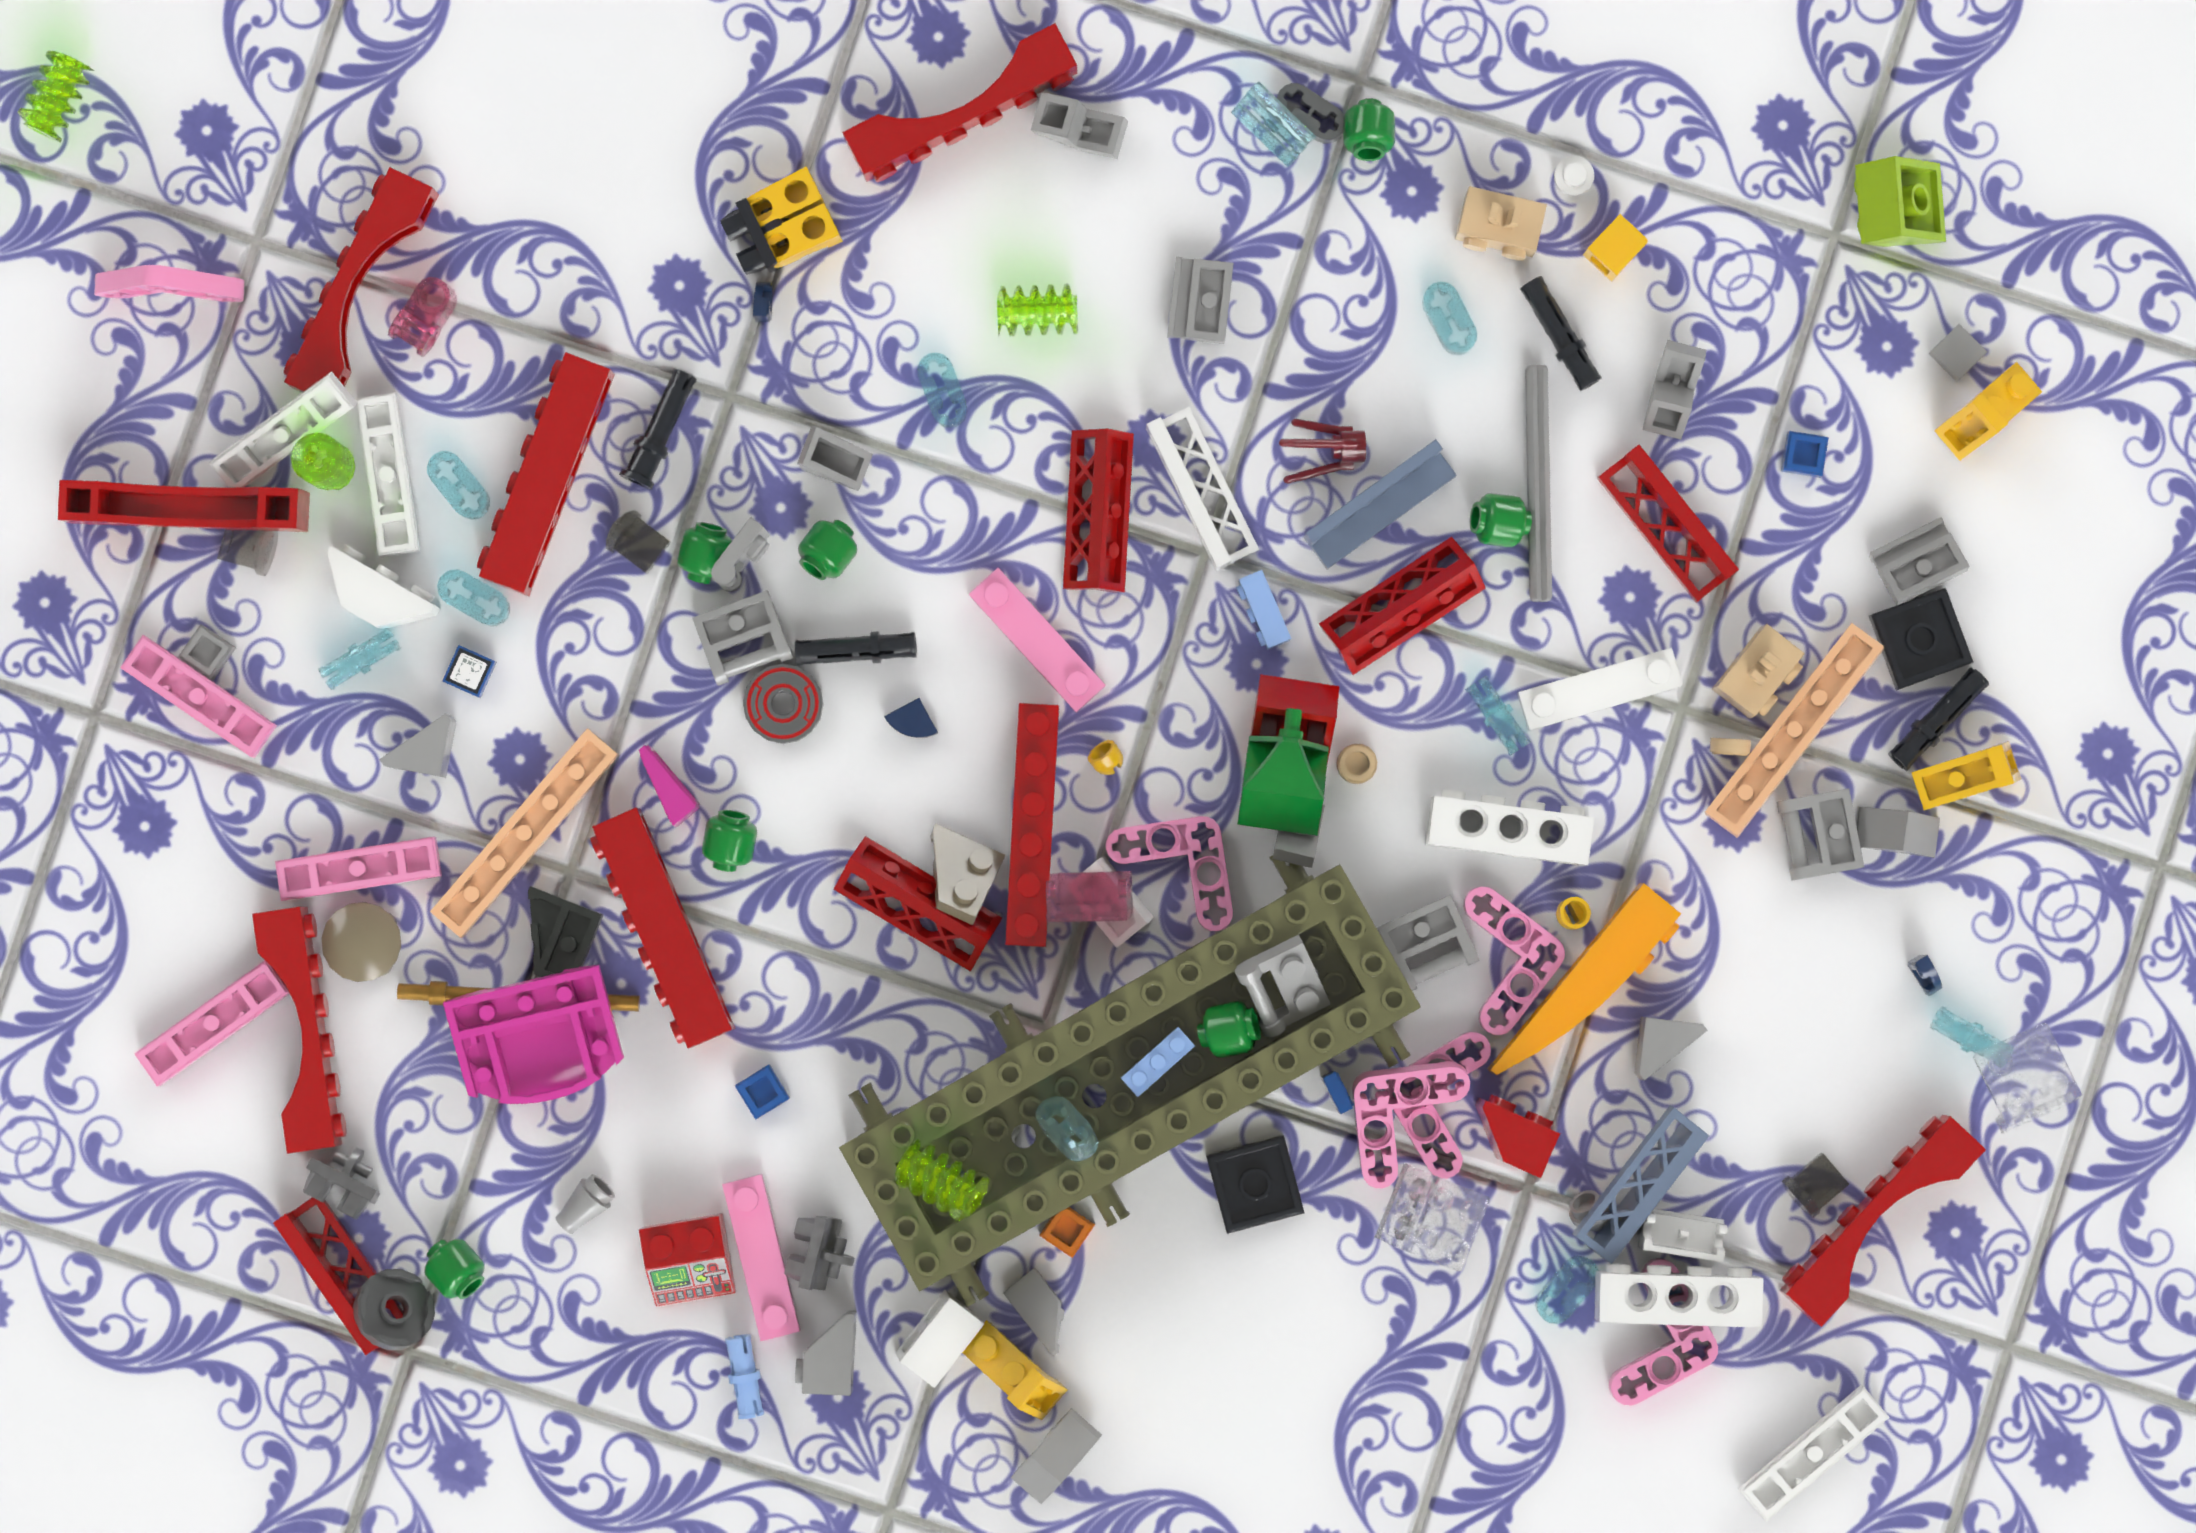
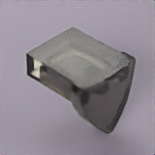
[606,510,671,574]
[217,529,278,576]
[1782,1153,1849,1218]

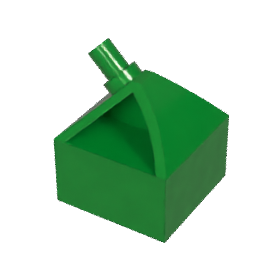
[1237,708,1329,836]

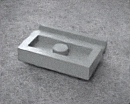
[1167,257,1234,344]
[1869,517,1970,606]

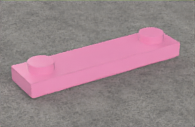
[969,568,1106,713]
[120,635,277,758]
[275,837,442,901]
[134,961,290,1086]
[722,1174,801,1341]

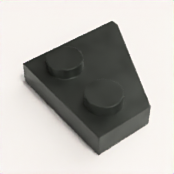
[528,886,603,977]

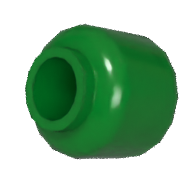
[1343,98,1395,161]
[1469,493,1532,547]
[798,520,857,580]
[677,522,732,584]
[702,810,757,872]
[1197,1001,1261,1058]
[424,1239,485,1299]

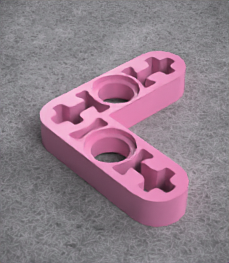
[94,265,244,302]
[1106,816,1233,931]
[1463,887,1565,1035]
[1385,1032,1491,1179]
[1352,1061,1470,1188]
[1609,1258,1718,1406]

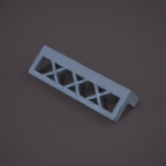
[1304,439,1457,570]
[1572,1105,1710,1264]

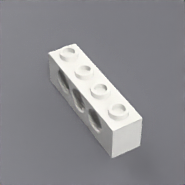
[1425,790,1594,866]
[1594,1264,1763,1328]

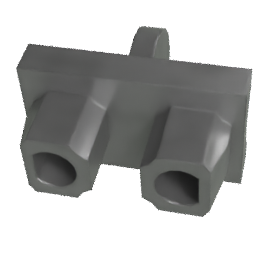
[303,1147,380,1220]
[784,1216,855,1290]

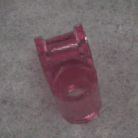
[388,277,457,357]

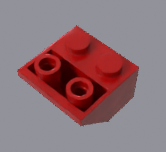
[1475,1094,1561,1178]

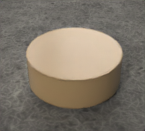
[1710,738,1751,756]
[1337,744,1377,784]

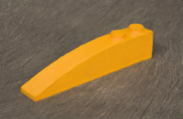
[1487,883,1681,1075]

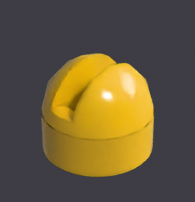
[1088,740,1123,775]
[1556,897,1591,930]

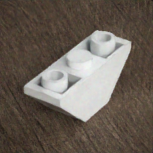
[327,544,441,630]

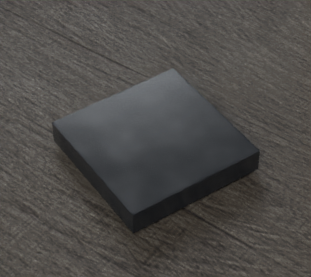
[1869,588,1974,691]
[1206,1135,1305,1234]

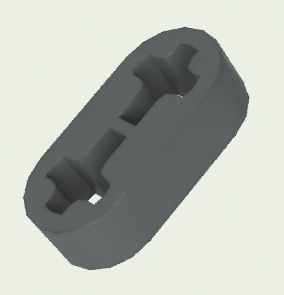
[1276,83,1344,144]

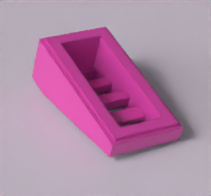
[639,745,700,827]

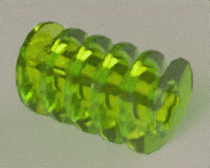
[17,51,95,143]
[997,284,1078,337]
[291,432,356,491]
[895,1139,990,1221]

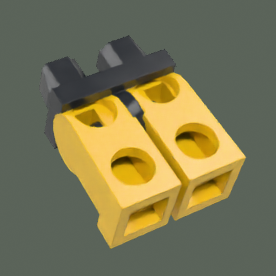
[720,166,843,275]

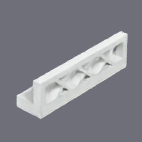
[1146,407,1259,571]

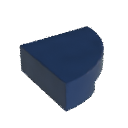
[753,282,773,322]
[884,698,938,738]
[1908,955,1942,996]

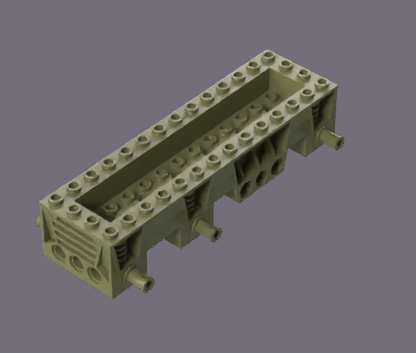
[839,855,1421,1307]

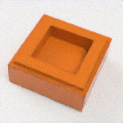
[1039,1207,1095,1258]

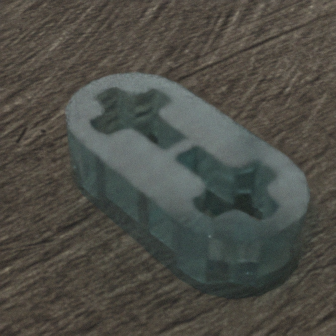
[1422,282,1477,355]
[917,353,967,428]
[427,451,490,520]
[437,569,510,626]
[1036,1096,1098,1161]
[1535,1255,1599,1324]

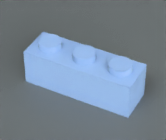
[1236,570,1291,650]
[1120,1027,1195,1097]

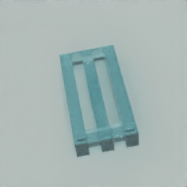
[1231,82,1316,167]

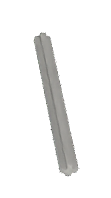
[1525,365,1552,602]

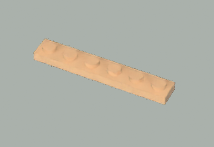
[1705,623,1884,838]
[430,728,619,938]

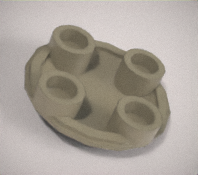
[321,902,401,982]

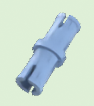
[725,1334,764,1419]

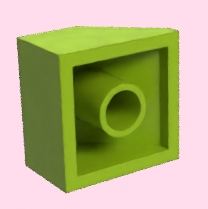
[1854,156,1946,247]

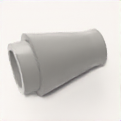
[555,1174,615,1234]

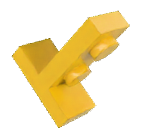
[1934,362,2042,461]
[1911,741,2021,810]
[962,1320,1068,1420]

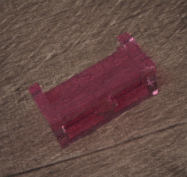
[1046,871,1133,922]

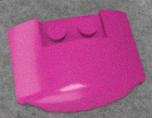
[443,965,624,1104]

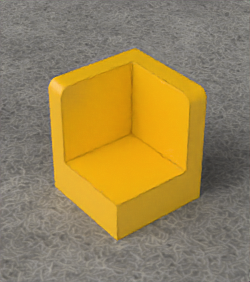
[1583,214,1648,282]

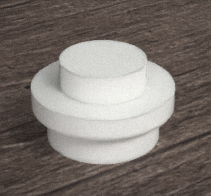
[1554,156,1594,196]

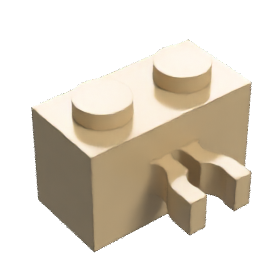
[1455,186,1547,261]
[1712,624,1805,719]

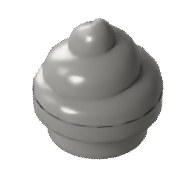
[1569,1190,1609,1232]

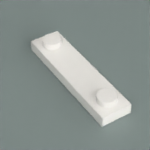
[209,371,357,488]
[355,392,420,557]
[1517,648,1683,731]
[1738,1385,1890,1522]

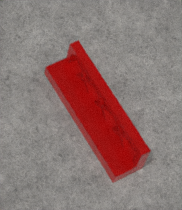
[1063,428,1134,593]
[1597,444,1739,603]
[1319,536,1486,675]
[833,836,1002,972]
[273,1197,404,1355]

